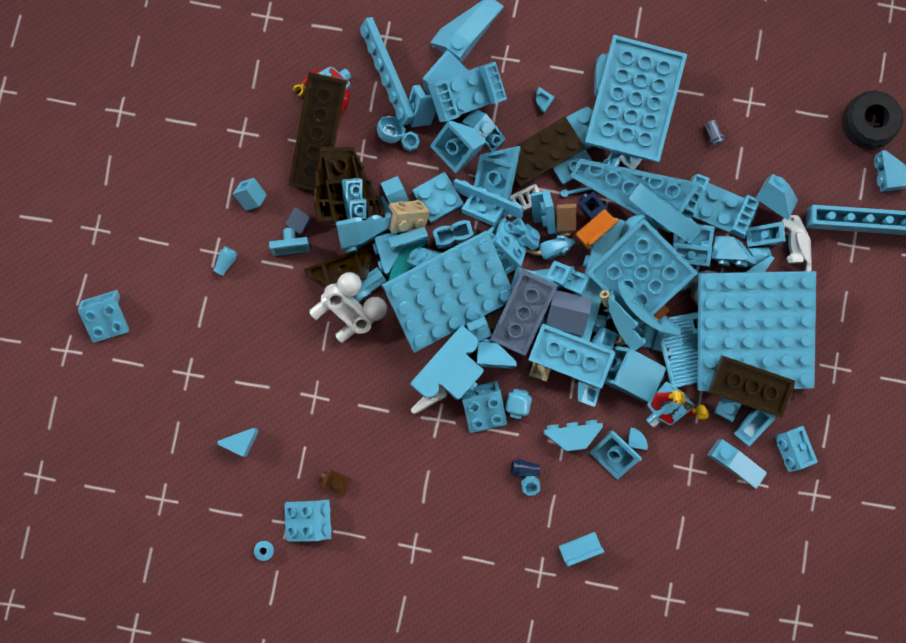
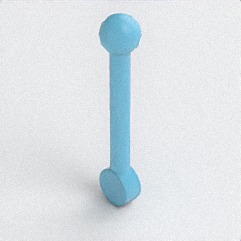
[561,187,595,198]

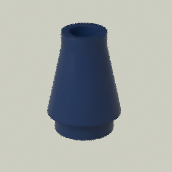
[510,458,540,478]

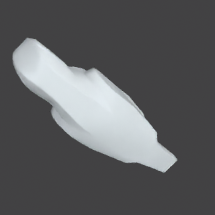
[782,215,812,271]

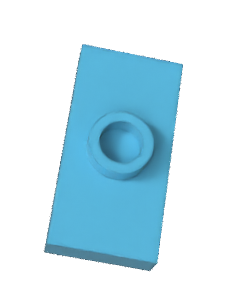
[553,150,592,185]

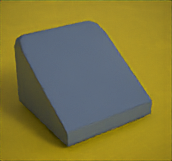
[285,207,312,235]

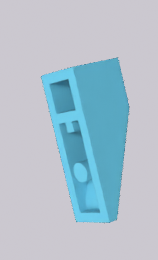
[707,439,767,489]

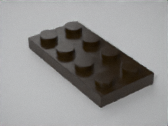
[514,116,585,188]
[708,355,796,418]

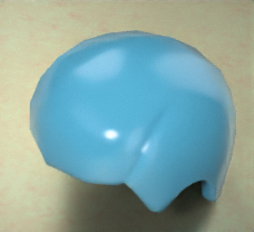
[377,116,405,143]

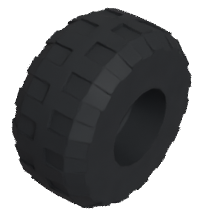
[842,90,903,149]

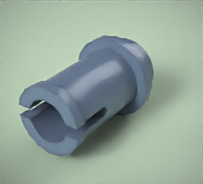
[704,120,724,145]

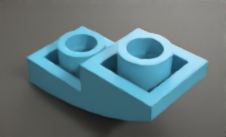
[342,178,366,219]

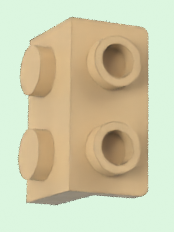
[388,200,430,233]

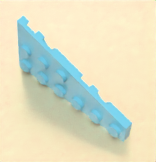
[570,159,700,233]

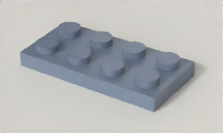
[490,269,558,356]

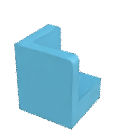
[233,178,267,210]

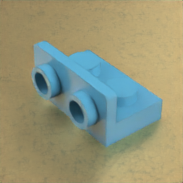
[530,190,556,234]
[774,426,818,472]

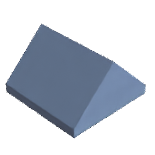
[546,290,592,336]

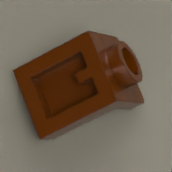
[319,469,351,496]

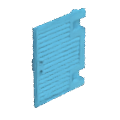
[657,312,698,388]

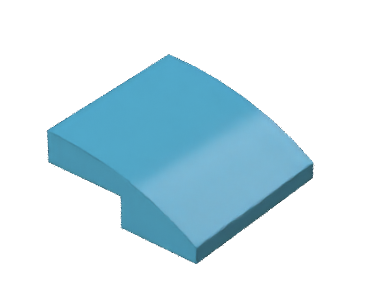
[672,224,715,266]

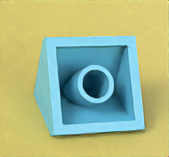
[589,431,641,480]

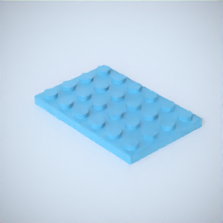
[584,35,687,163]
[382,231,513,353]

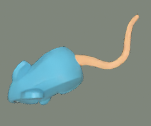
[526,236,575,260]

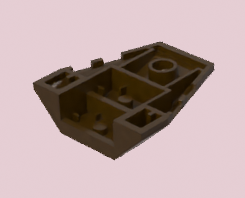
[314,147,385,228]

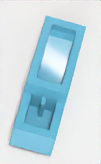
[608,290,648,351]
[734,402,789,446]

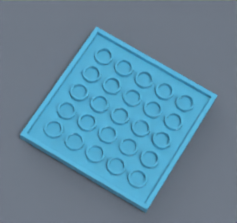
[698,271,816,391]

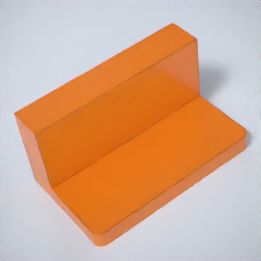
[575,209,619,249]

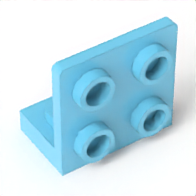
[492,218,527,275]
[78,290,129,343]
[462,381,507,433]

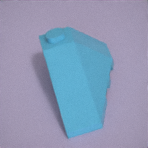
[430,0,504,63]
[336,213,393,253]

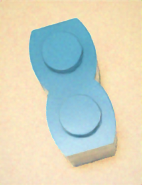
[433,220,474,249]

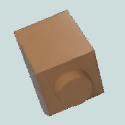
[554,204,576,237]

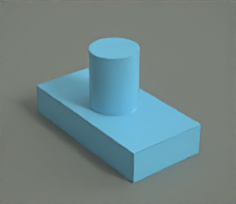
[269,228,311,256]

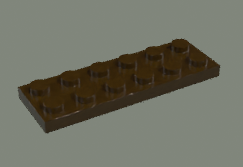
[289,72,347,191]

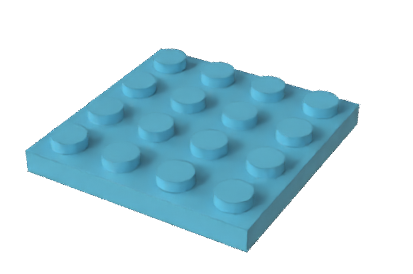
[586,217,698,327]

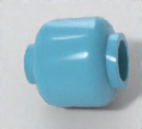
[505,389,532,419]

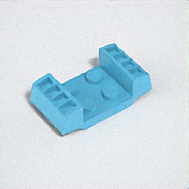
[428,62,507,122]
[682,174,760,239]

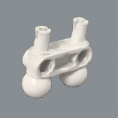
[309,272,387,343]

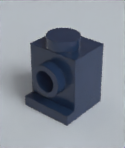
[577,191,608,222]

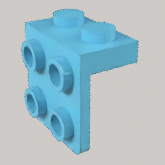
[285,500,331,541]

